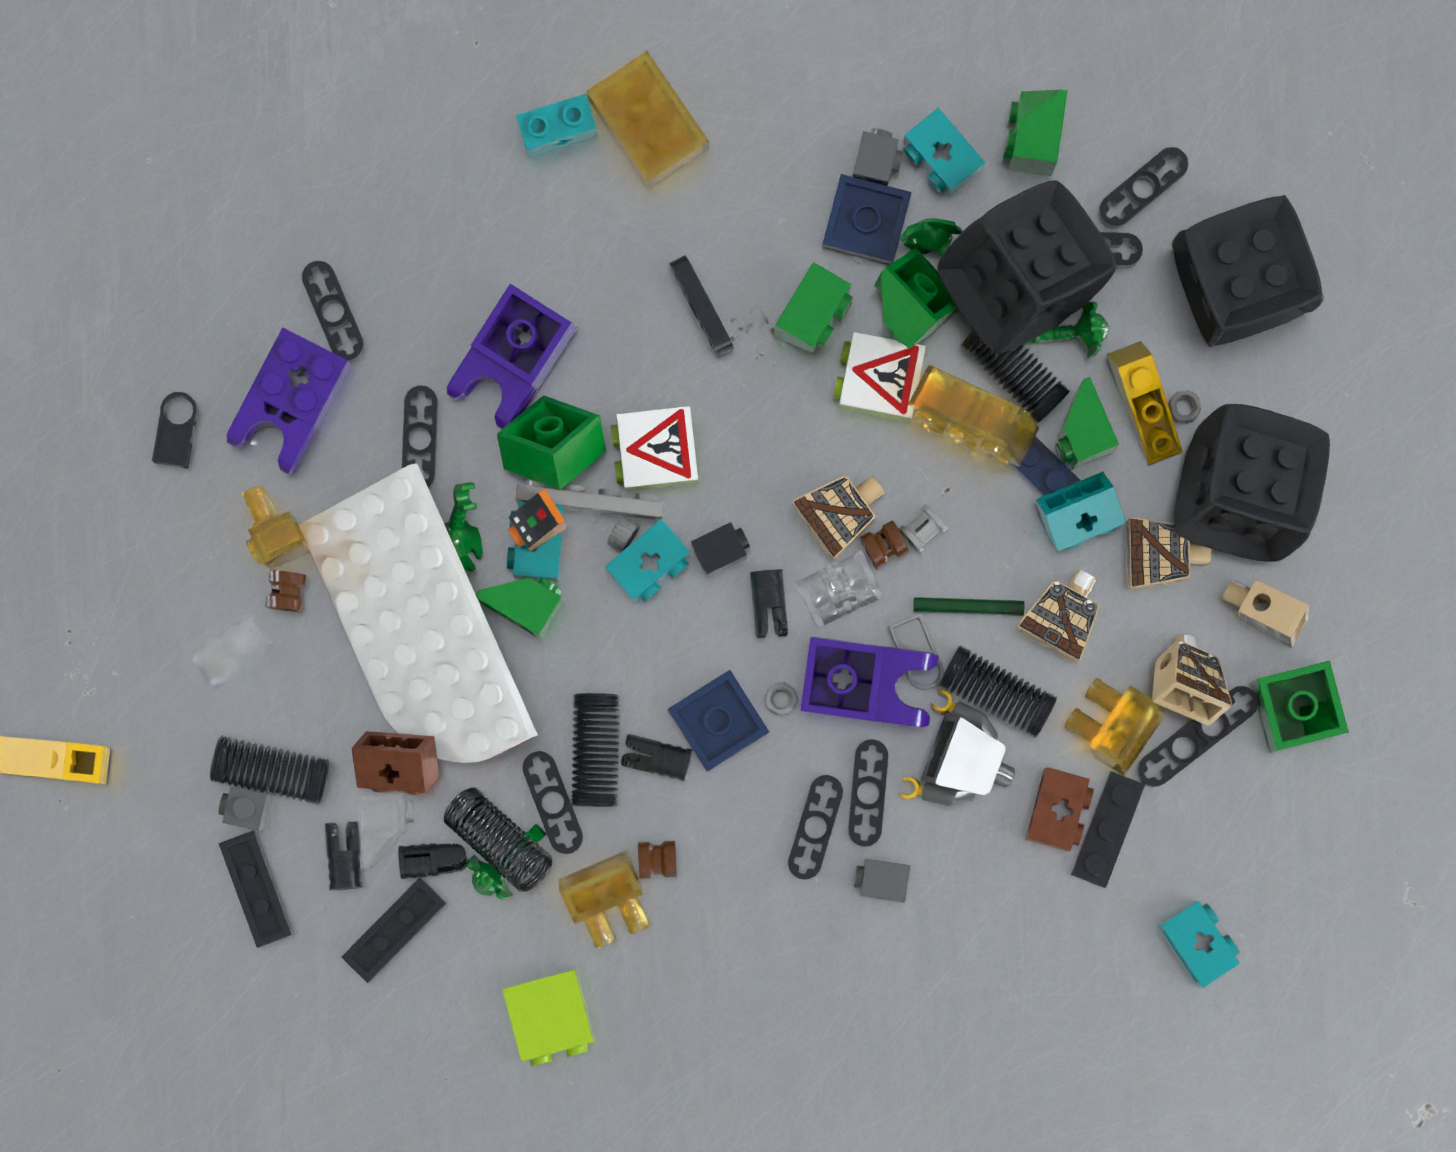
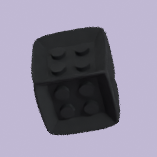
[937,180,1117,353]
[1172,195,1324,347]
[1174,404,1330,562]

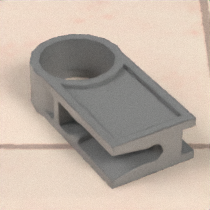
[888,613,944,690]

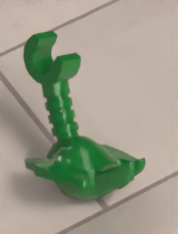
[900,218,963,257]
[1025,301,1109,358]
[444,482,483,572]
[467,824,546,900]

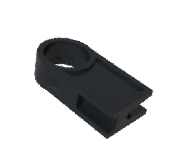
[152,392,199,469]

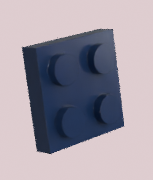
[822,174,912,264]
[667,670,769,772]

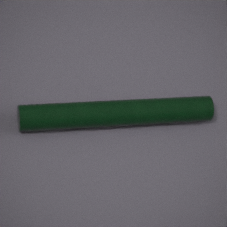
[913,597,1025,615]

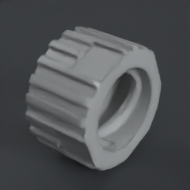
[1168,390,1202,424]
[607,516,640,552]
[765,682,798,716]

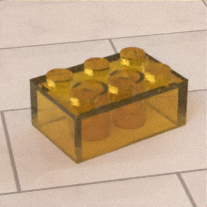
[586,51,709,189]
[908,364,1039,467]

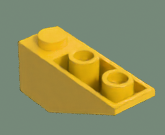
[1107,341,1183,465]
[0,736,110,785]

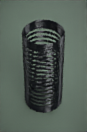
[961,330,1070,423]
[938,645,1057,738]
[571,693,620,807]
[210,735,329,805]
[444,787,552,892]

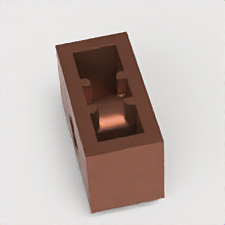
[351,731,439,795]
[1025,767,1094,851]

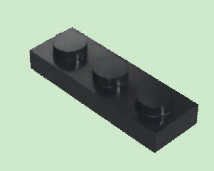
[1070,771,1145,888]
[218,830,293,948]
[341,877,447,983]

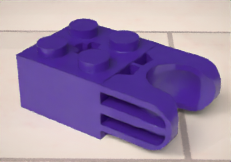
[447,284,578,429]
[227,327,352,475]
[800,636,938,727]

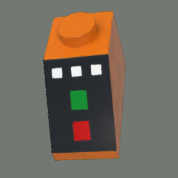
[507,489,567,552]

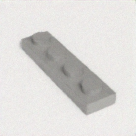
[515,480,664,521]

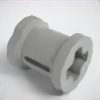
[899,504,948,553]

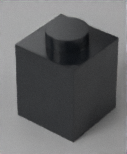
[691,522,750,577]

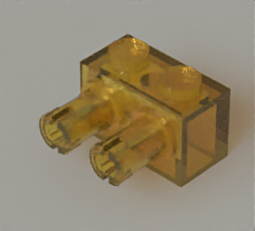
[242,485,310,570]
[1065,678,1165,776]
[559,850,651,948]

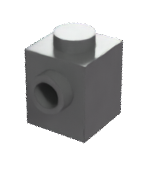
[852,128,904,186]
[218,786,271,832]
[854,859,910,903]

